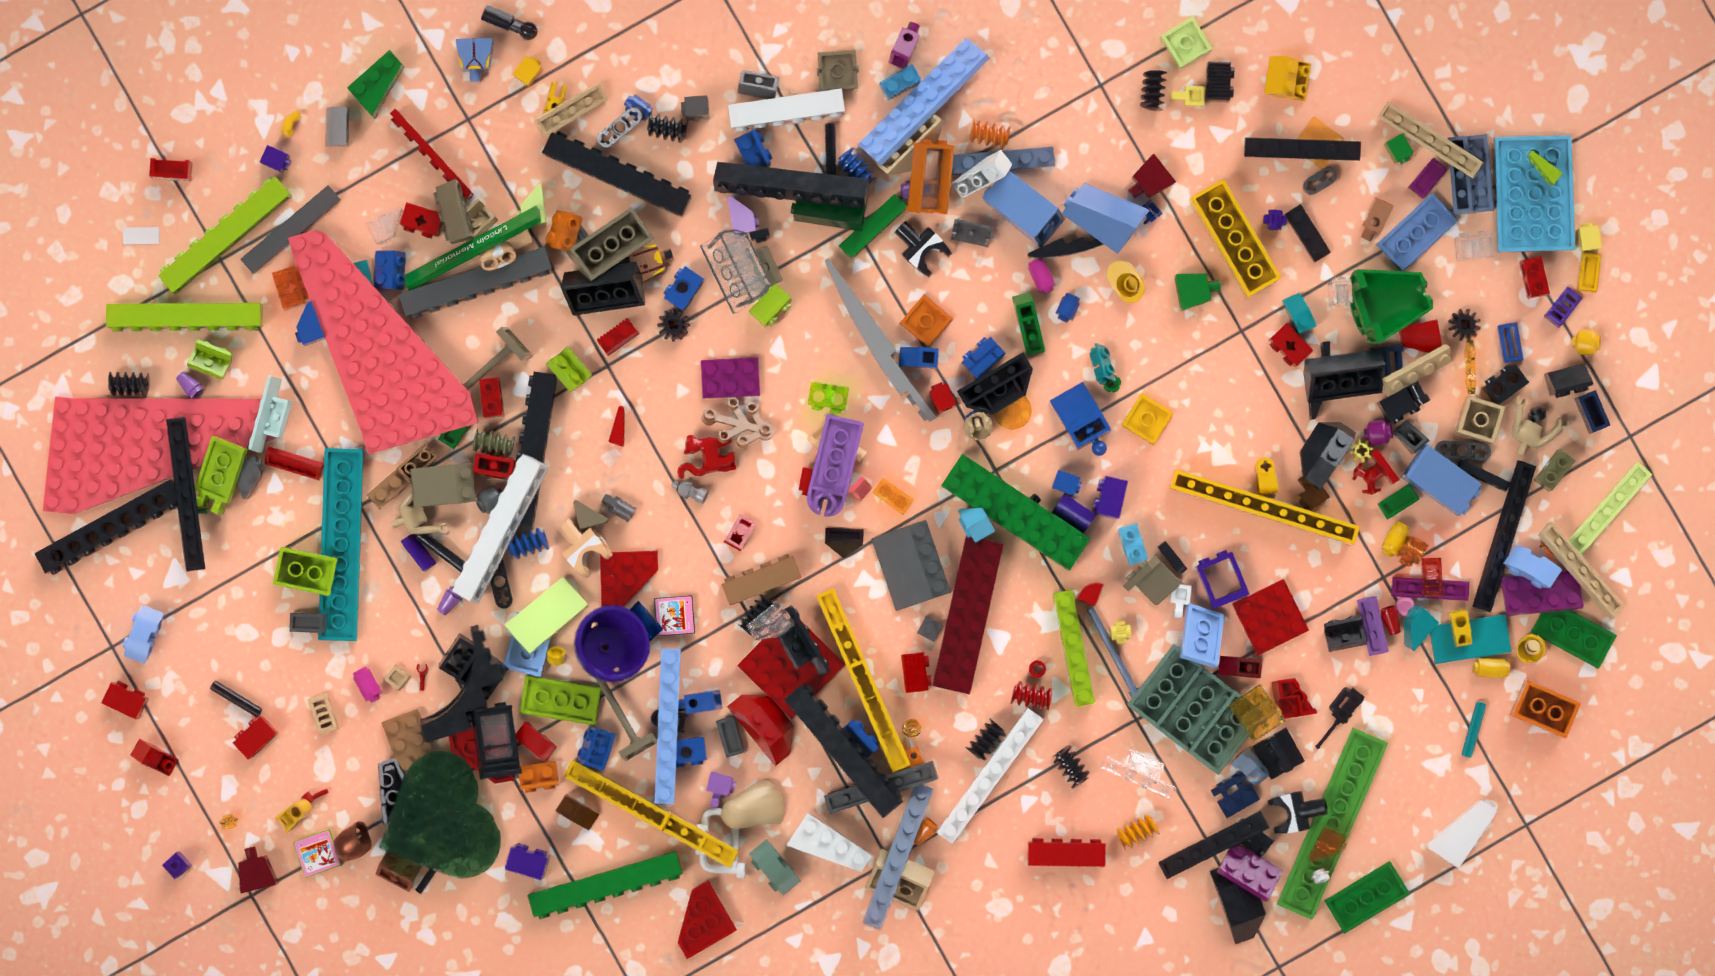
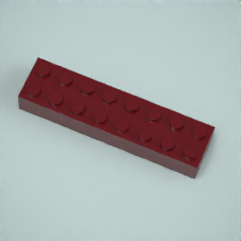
[932,535,1004,694]

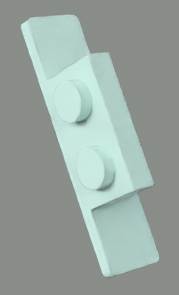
[248,375,292,453]

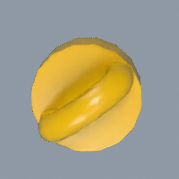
[547,646,566,666]

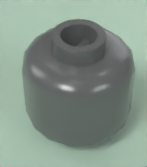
[476,486,503,514]

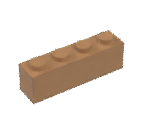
[721,554,802,606]

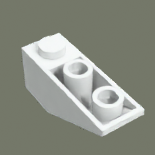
[951,150,1012,198]

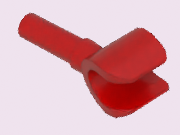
[416,664,429,691]
[301,788,329,803]

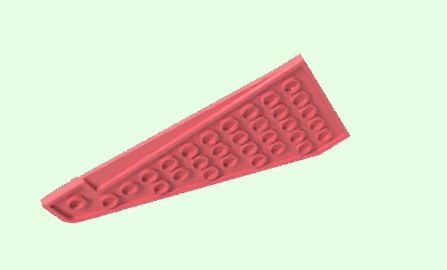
[288,231,479,454]
[43,396,277,514]

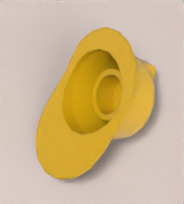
[1106,261,1145,303]

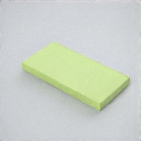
[504,577,588,655]

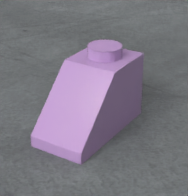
[727,196,759,236]

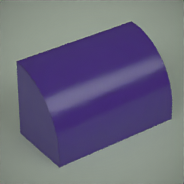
[1051,493,1096,534]

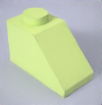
[518,184,547,225]

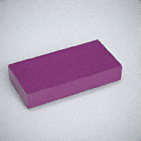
[1408,158,1448,200]

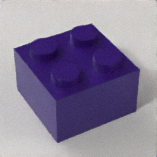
[1092,476,1128,520]
[504,843,551,880]

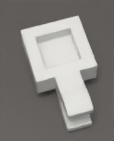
[1170,585,1192,618]

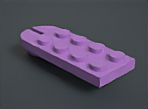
[807,414,864,517]

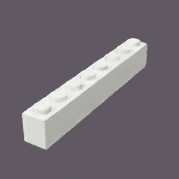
[452,454,549,603]
[937,708,1044,844]

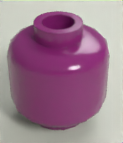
[1364,419,1393,446]

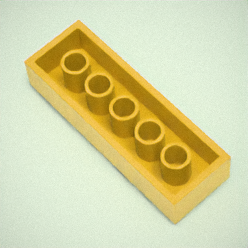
[1189,178,1281,299]

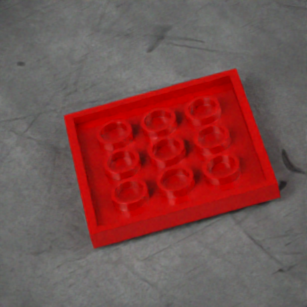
[737,617,845,719]

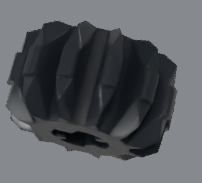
[657,309,690,342]
[1448,309,1481,341]

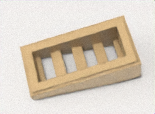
[308,693,340,735]

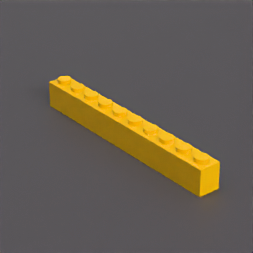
[1168,469,1360,545]

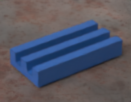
[1497,322,1524,363]

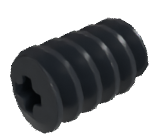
[1140,70,1167,111]
[647,112,688,143]
[108,372,150,397]
[738,594,776,638]
[965,718,1006,760]
[1052,745,1090,789]

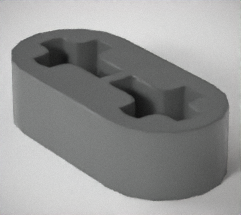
[1303,167,1337,195]

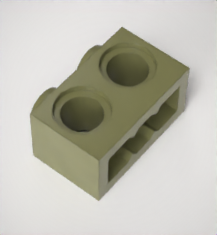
[1534,449,1576,492]

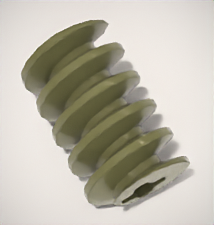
[473,428,515,458]

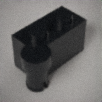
[1377,381,1430,424]

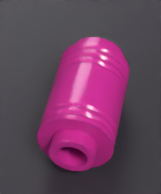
[1028,258,1056,295]
[353,667,383,703]

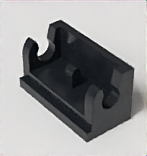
[1239,818,1274,857]

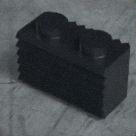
[1206,62,1234,103]

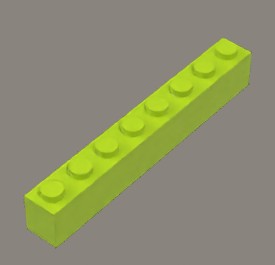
[158,177,292,295]
[106,303,263,332]

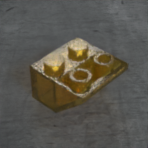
[1228,684,1285,742]

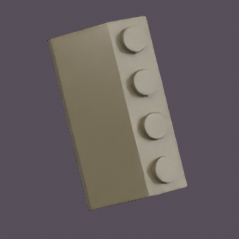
[567,207,654,281]

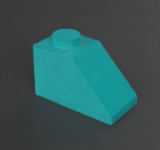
[1282,292,1317,335]
[1404,604,1439,651]

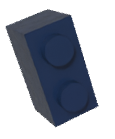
[1574,390,1611,434]

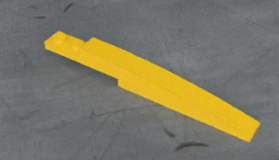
[816,588,911,772]
[563,760,740,868]

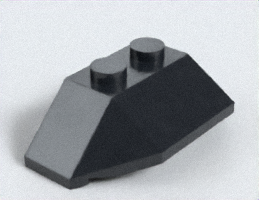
[957,352,1033,415]
[1299,422,1356,490]
[1209,869,1266,944]

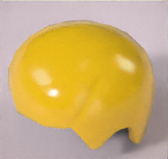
[1516,634,1546,663]

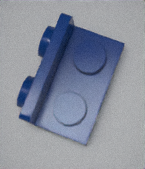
[734,128,773,167]
[577,725,616,771]

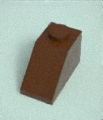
[555,794,599,830]

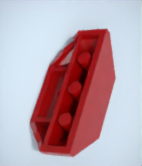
[727,695,794,766]

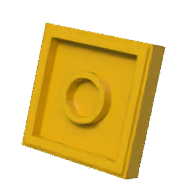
[1121,393,1174,446]

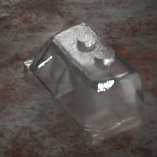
[700,229,771,314]

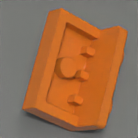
[545,210,583,252]

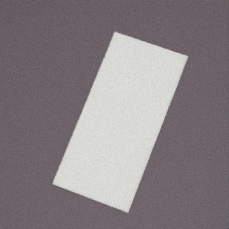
[123,227,159,245]

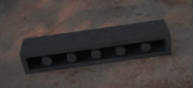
[1244,138,1361,161]

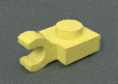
[1170,86,1205,107]

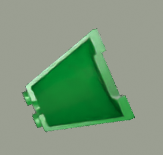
[1348,269,1434,344]

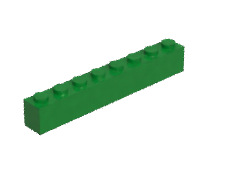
[527,851,683,920]

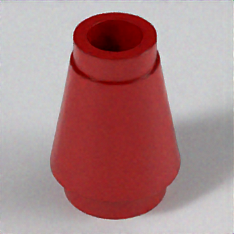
[1380,605,1401,635]

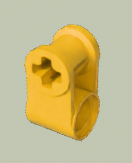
[1255,458,1279,495]
[274,799,312,833]

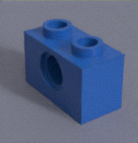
[663,266,705,312]
[676,737,707,768]

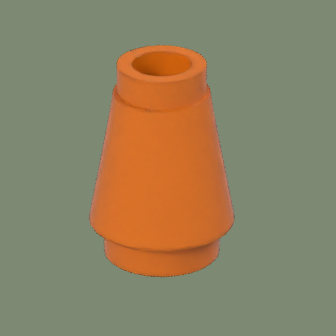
[914,817,938,846]

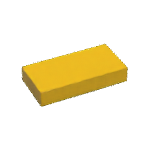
[1577,252,1602,293]

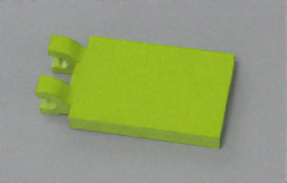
[195,436,248,514]

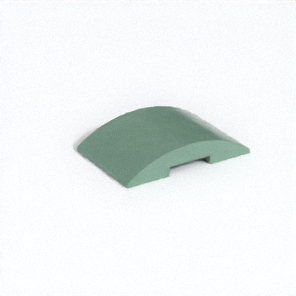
[1127,644,1265,775]

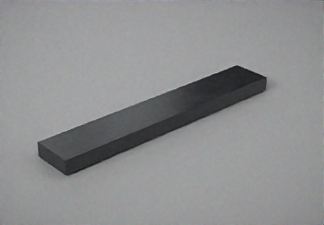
[1158,810,1270,879]

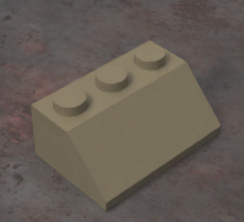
[434,180,474,244]

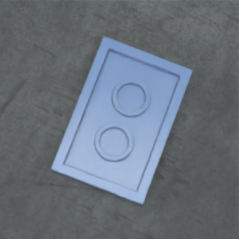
[1180,603,1224,668]
[504,612,551,677]

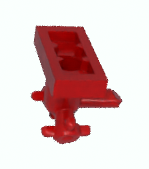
[1352,449,1400,495]

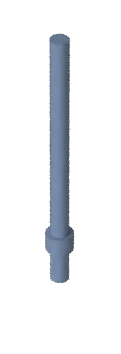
[1087,606,1139,698]

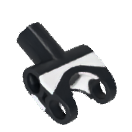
[894,220,952,277]
[1267,791,1328,834]

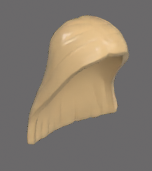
[721,779,785,829]

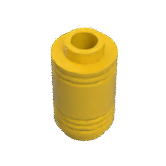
[1380,521,1410,558]
[1473,658,1510,678]

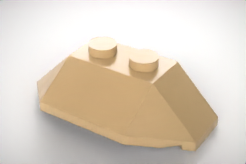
[876,114,943,176]

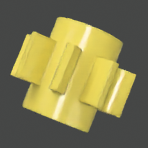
[1349,439,1373,463]
[1110,621,1131,644]

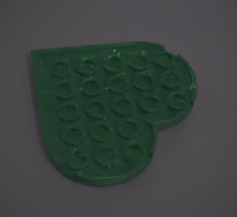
[379,751,501,879]

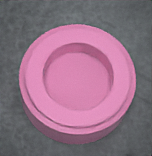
[1395,597,1415,616]

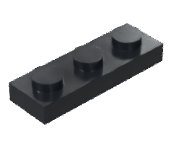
[1284,204,1331,263]

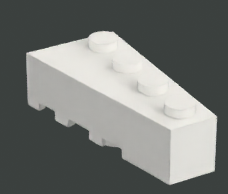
[786,813,872,872]

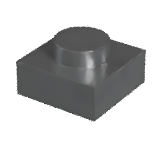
[917,616,943,642]

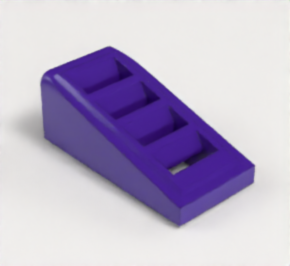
[1544,286,1582,328]

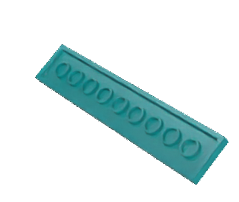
[318,448,364,641]

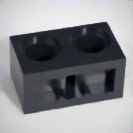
[1482,364,1530,405]

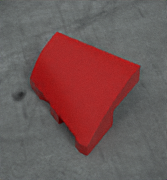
[1398,319,1442,353]
[1272,678,1317,720]

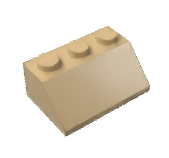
[865,849,935,910]

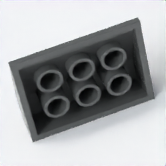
[872,520,951,611]

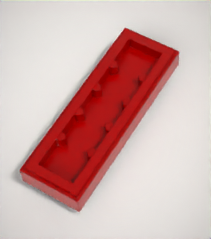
[264,446,324,481]

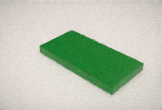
[1530,610,1617,669]
[1324,861,1410,934]

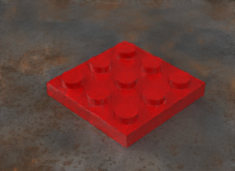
[1232,579,1309,656]

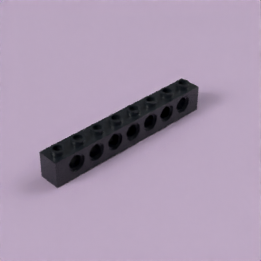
[34,480,177,575]

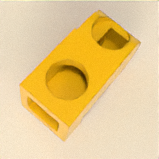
[1447,609,1472,647]

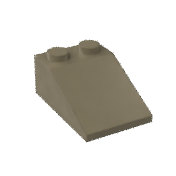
[410,463,476,507]

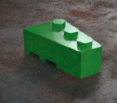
[347,50,404,119]

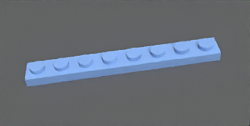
[655,648,681,804]

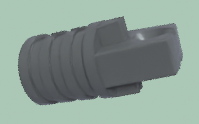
[601,494,637,523]

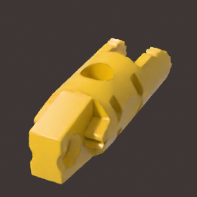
[543,80,568,114]

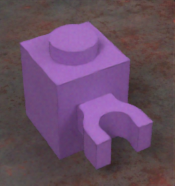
[706,771,736,807]

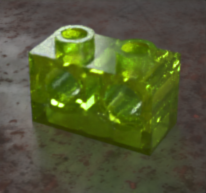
[808,381,849,414]

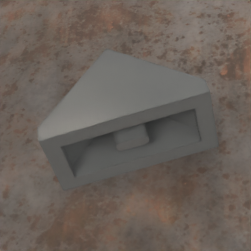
[1393,420,1430,455]

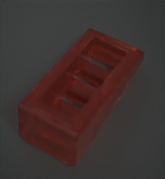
[1420,558,1443,597]

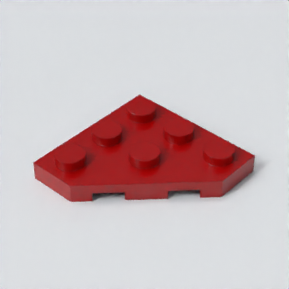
[600,551,658,607]
[449,723,514,784]
[677,880,737,959]

